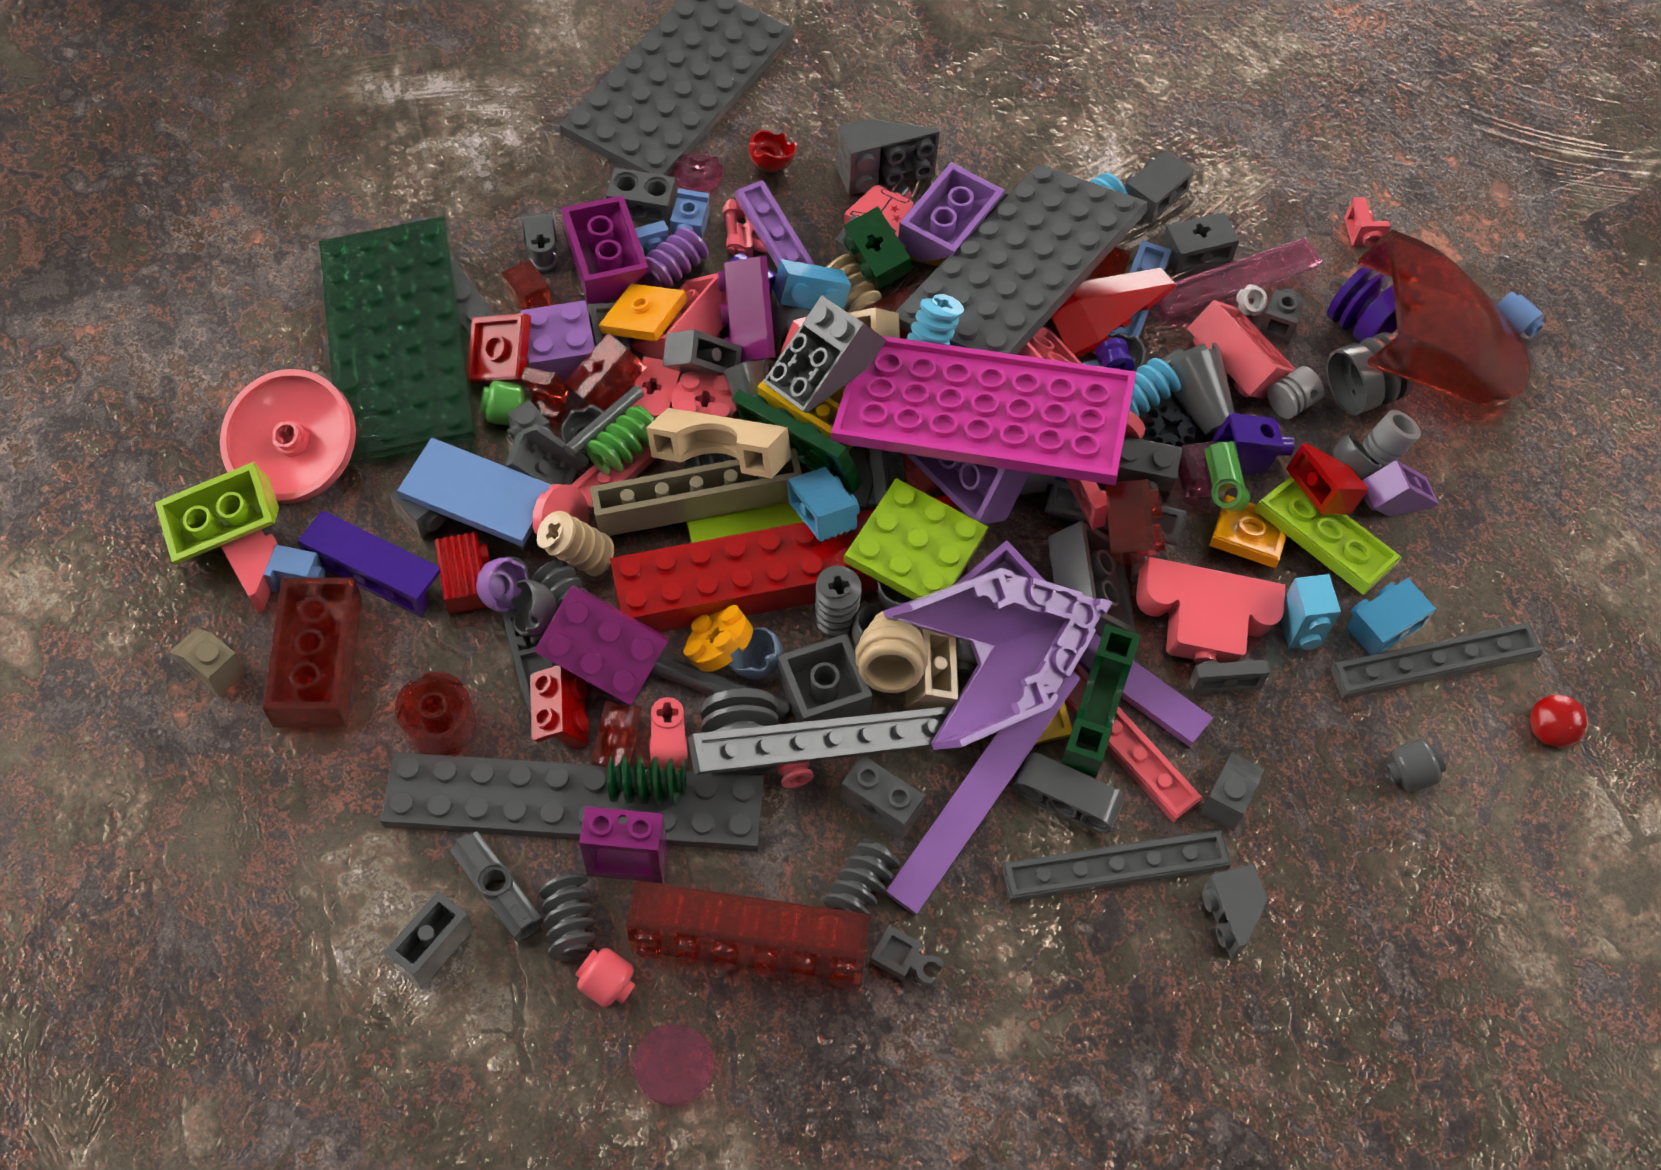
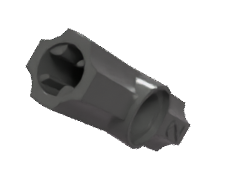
[450,831,543,942]

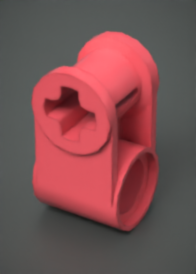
[650,697,688,770]

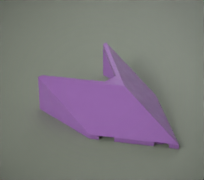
[883,568,1113,750]

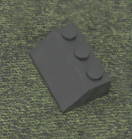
[1048,521,1136,638]

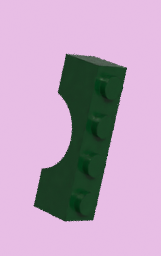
[1062,624,1141,779]

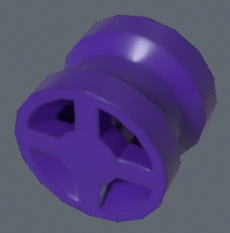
[1095,338,1135,371]

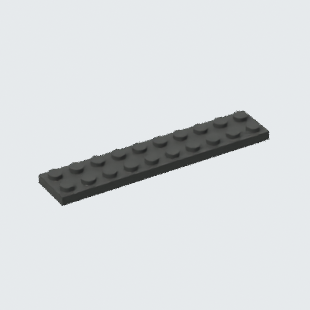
[381,752,764,851]

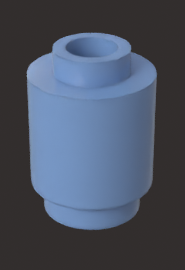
[1494,292,1545,339]

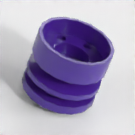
[1327,263,1416,342]

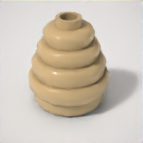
[855,611,928,693]

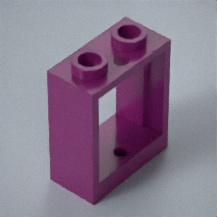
[579,806,668,883]

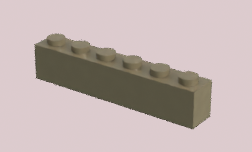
[590,448,802,536]

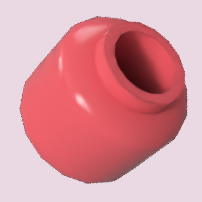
[575,948,636,1007]

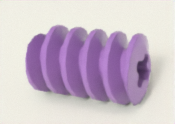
[642,227,709,288]

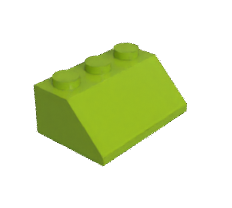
[155,462,279,565]

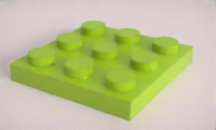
[843,478,988,600]

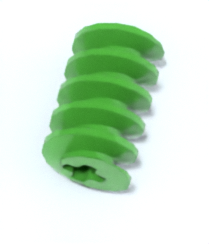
[585,405,655,475]

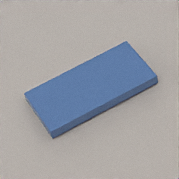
[397,437,551,547]

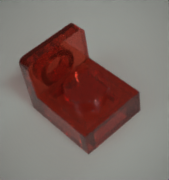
[521,367,570,419]

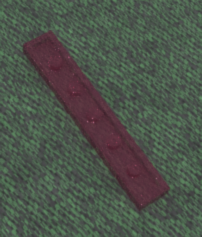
[1153,237,1322,321]

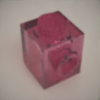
[1178,441,1216,498]

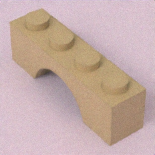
[646,408,792,479]

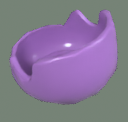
[476,557,528,612]

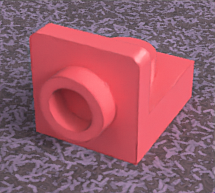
[1344,197,1391,247]

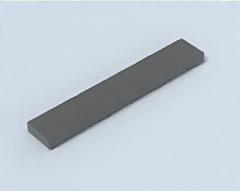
[1330,622,1543,699]
[1001,830,1231,903]

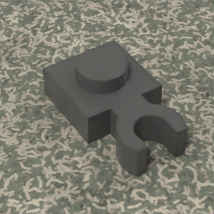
[870,925,944,988]

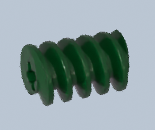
[607,754,687,806]

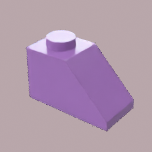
[1362,460,1439,517]

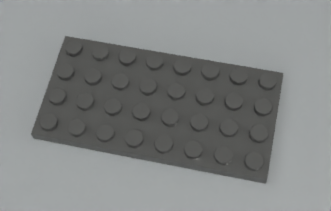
[560,0,795,176]
[895,164,1147,355]

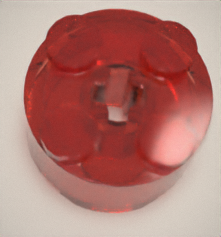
[395,671,476,756]

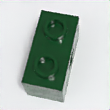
[843,206,911,289]

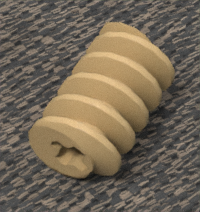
[825,254,882,312]
[537,511,614,577]

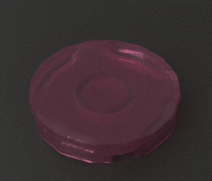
[634,1024,714,1107]

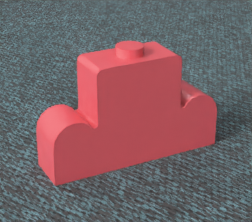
[1136,557,1285,664]

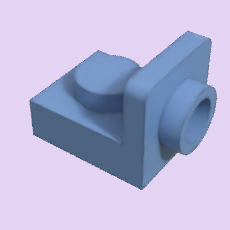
[635,220,669,256]

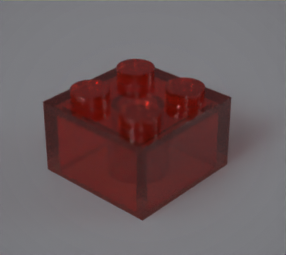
[1105,479,1166,565]

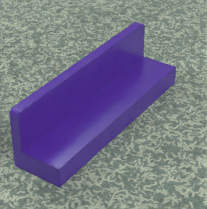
[297,511,440,617]

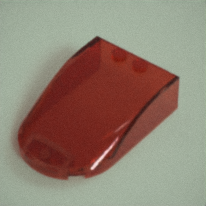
[1358,229,1530,406]

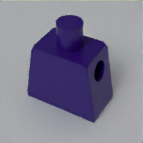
[1207,413,1294,475]

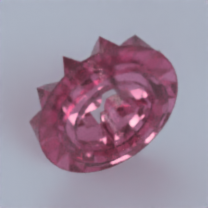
[674,150,723,192]

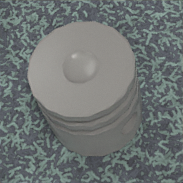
[1267,366,1324,419]
[1363,410,1421,466]

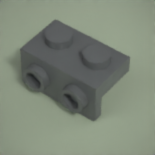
[505,424,589,485]

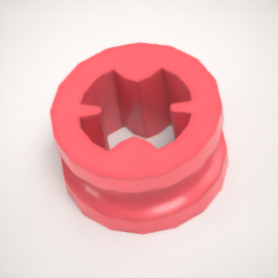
[777,762,814,788]

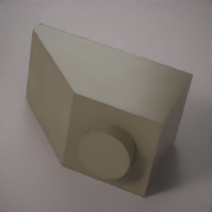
[168,628,247,697]

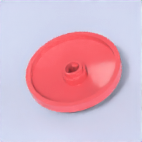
[220,369,356,504]

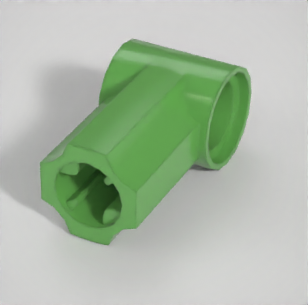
[1204,441,1250,513]

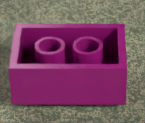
[534,584,668,705]

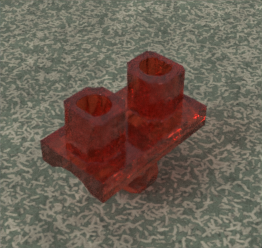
[591,701,642,768]

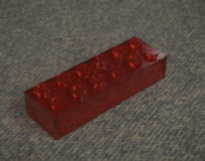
[626,880,871,987]

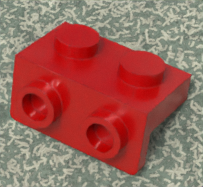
[530,665,589,749]

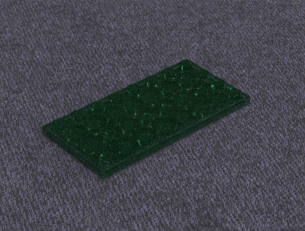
[319,216,476,464]

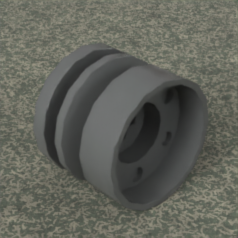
[1326,332,1415,415]
[700,688,778,776]

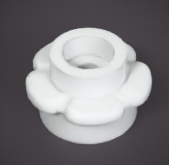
[1236,284,1267,316]

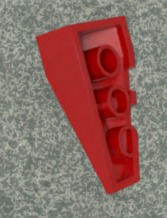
[1046,268,1176,358]

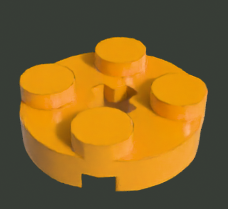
[683,605,753,672]

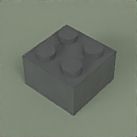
[778,634,873,723]

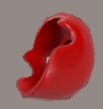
[748,130,797,172]
[1529,694,1588,749]

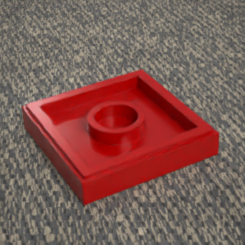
[466,313,531,385]

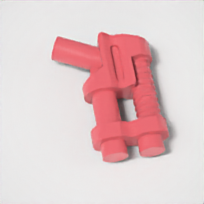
[722,199,769,258]

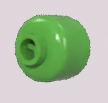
[480,381,531,426]

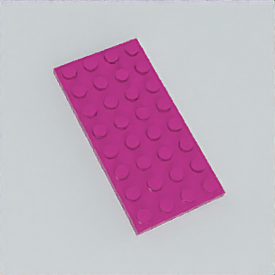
[831,336,1136,485]

